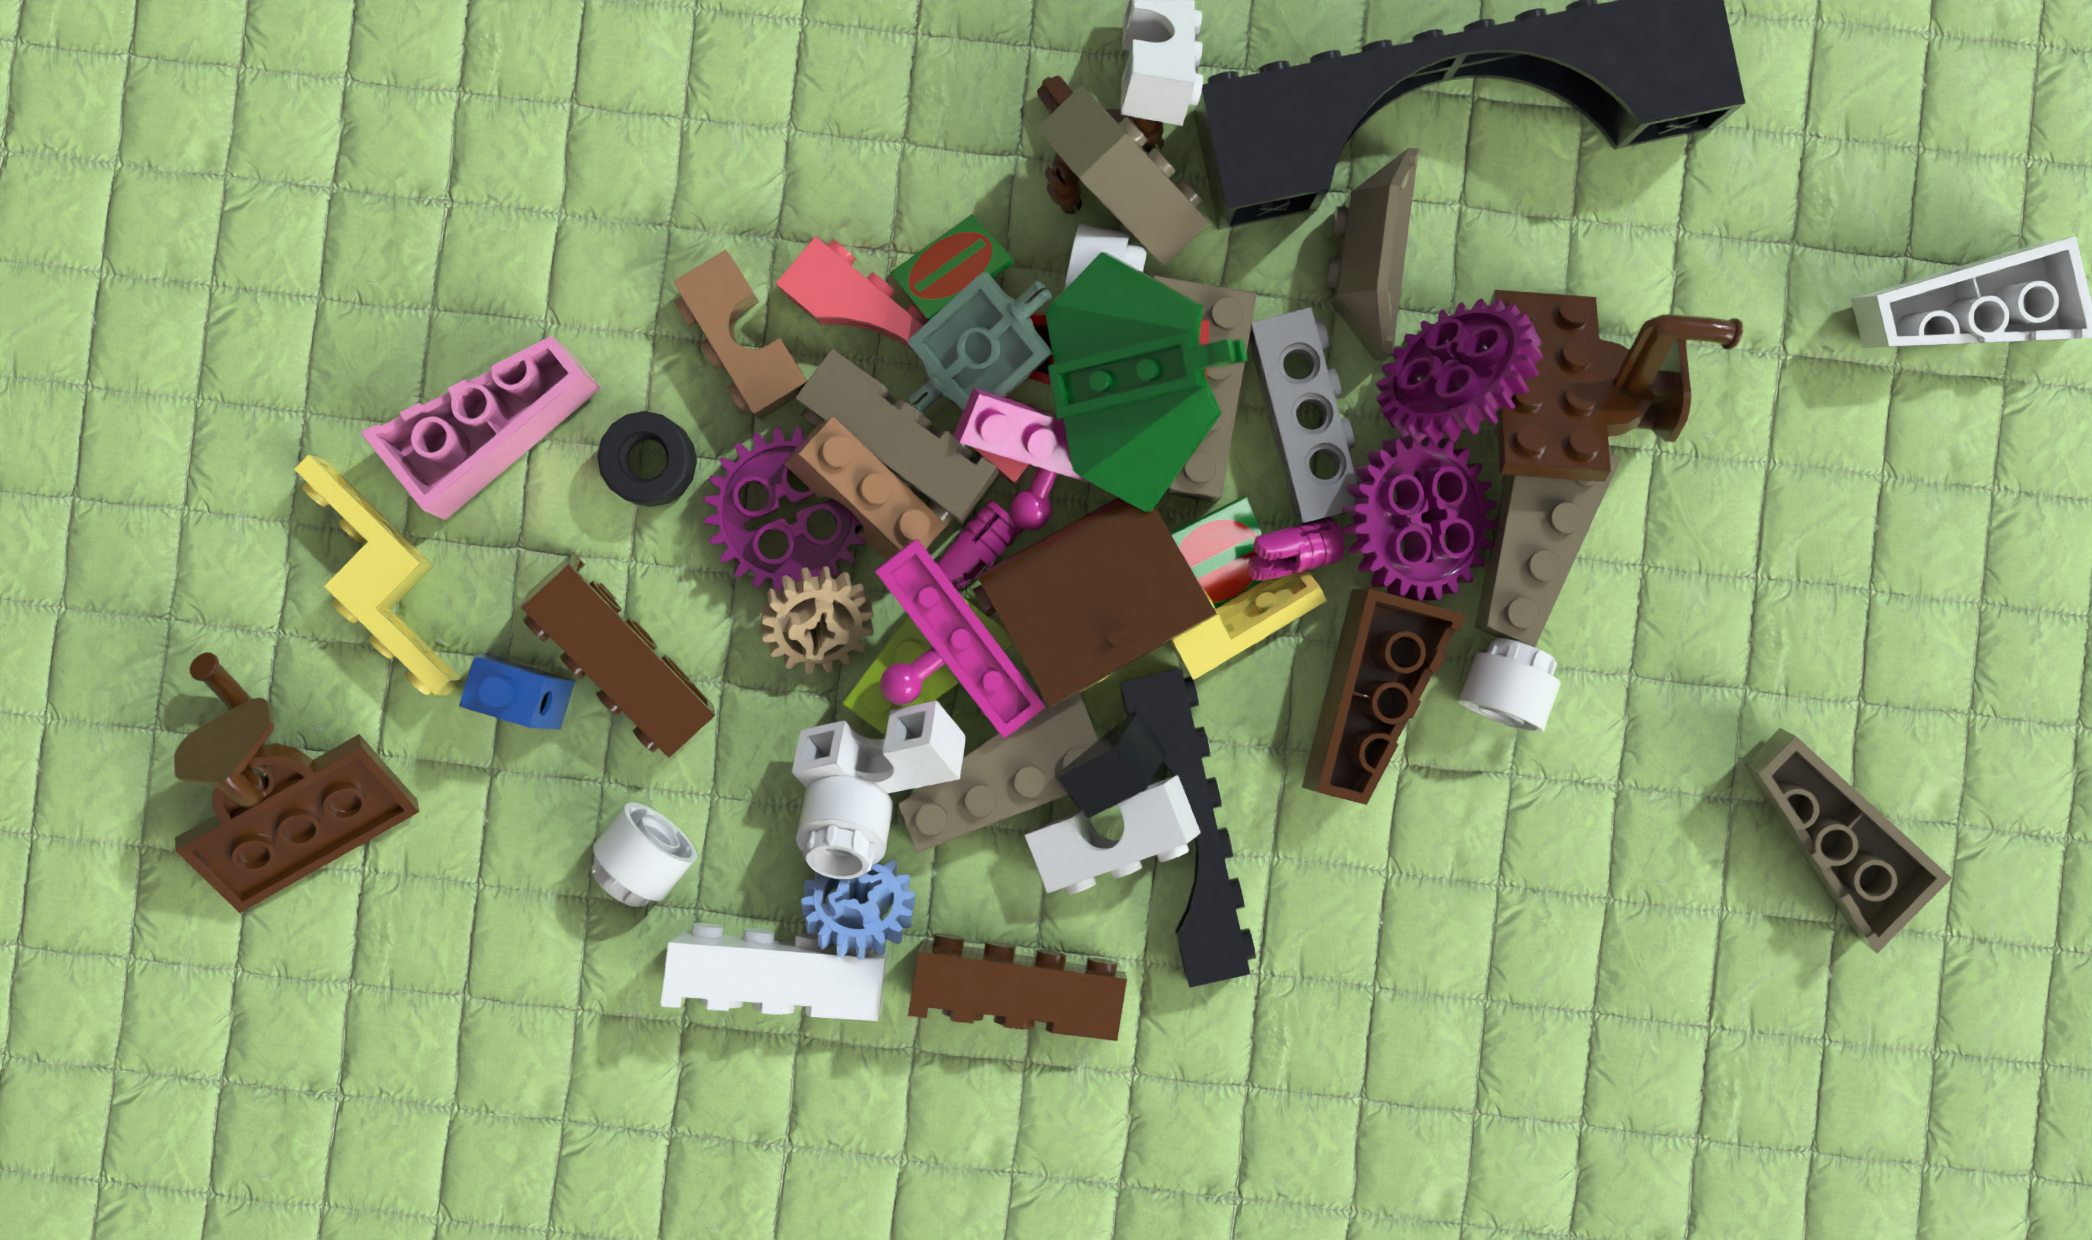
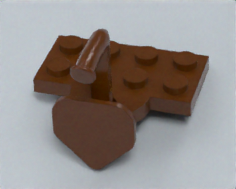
[1490,290,1743,482]
[174,652,419,913]

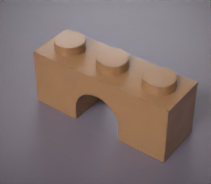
[673,250,807,420]
[783,416,946,561]

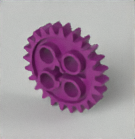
[1376,298,1543,445]
[704,427,866,591]
[1342,434,1498,601]

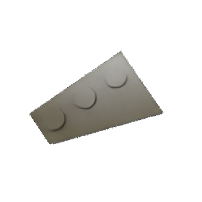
[1036,85,1209,266]

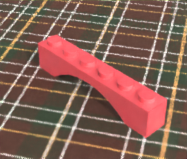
[776,236,1036,486]

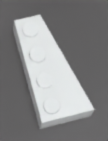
[1851,236,2092,348]
[661,923,888,1021]

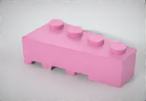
[360,336,601,520]

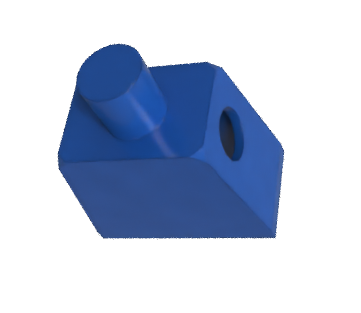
[459,653,575,730]

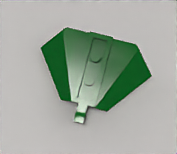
[1046,252,1248,512]

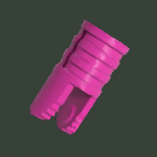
[938,499,1024,591]
[1246,518,1345,581]

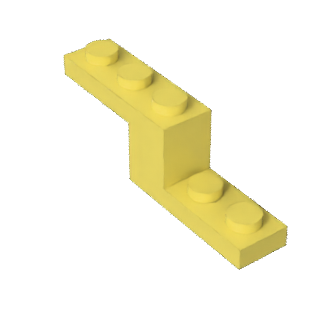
[294,454,463,695]
[1080,570,1327,692]

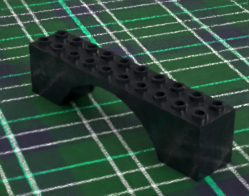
[1194,0,1746,230]

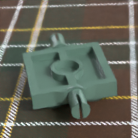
[907,272,1053,413]

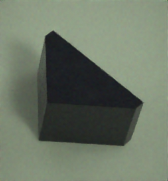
[1055,711,1168,818]

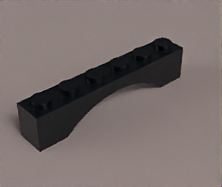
[1119,668,1256,988]

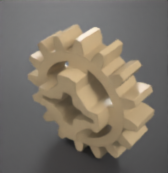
[760,566,874,674]

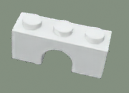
[1121,0,1203,126]
[792,700,966,794]
[1025,775,1201,895]

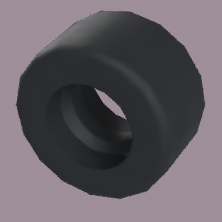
[597,411,697,507]

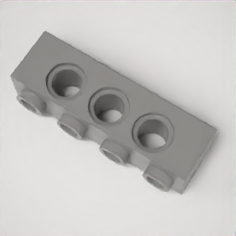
[1249,307,1362,525]

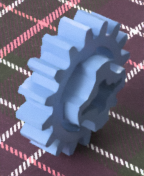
[801,860,915,960]

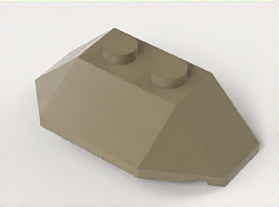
[1325,148,1419,361]

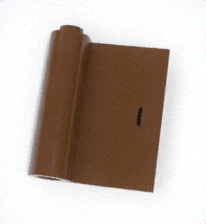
[972,497,1217,708]

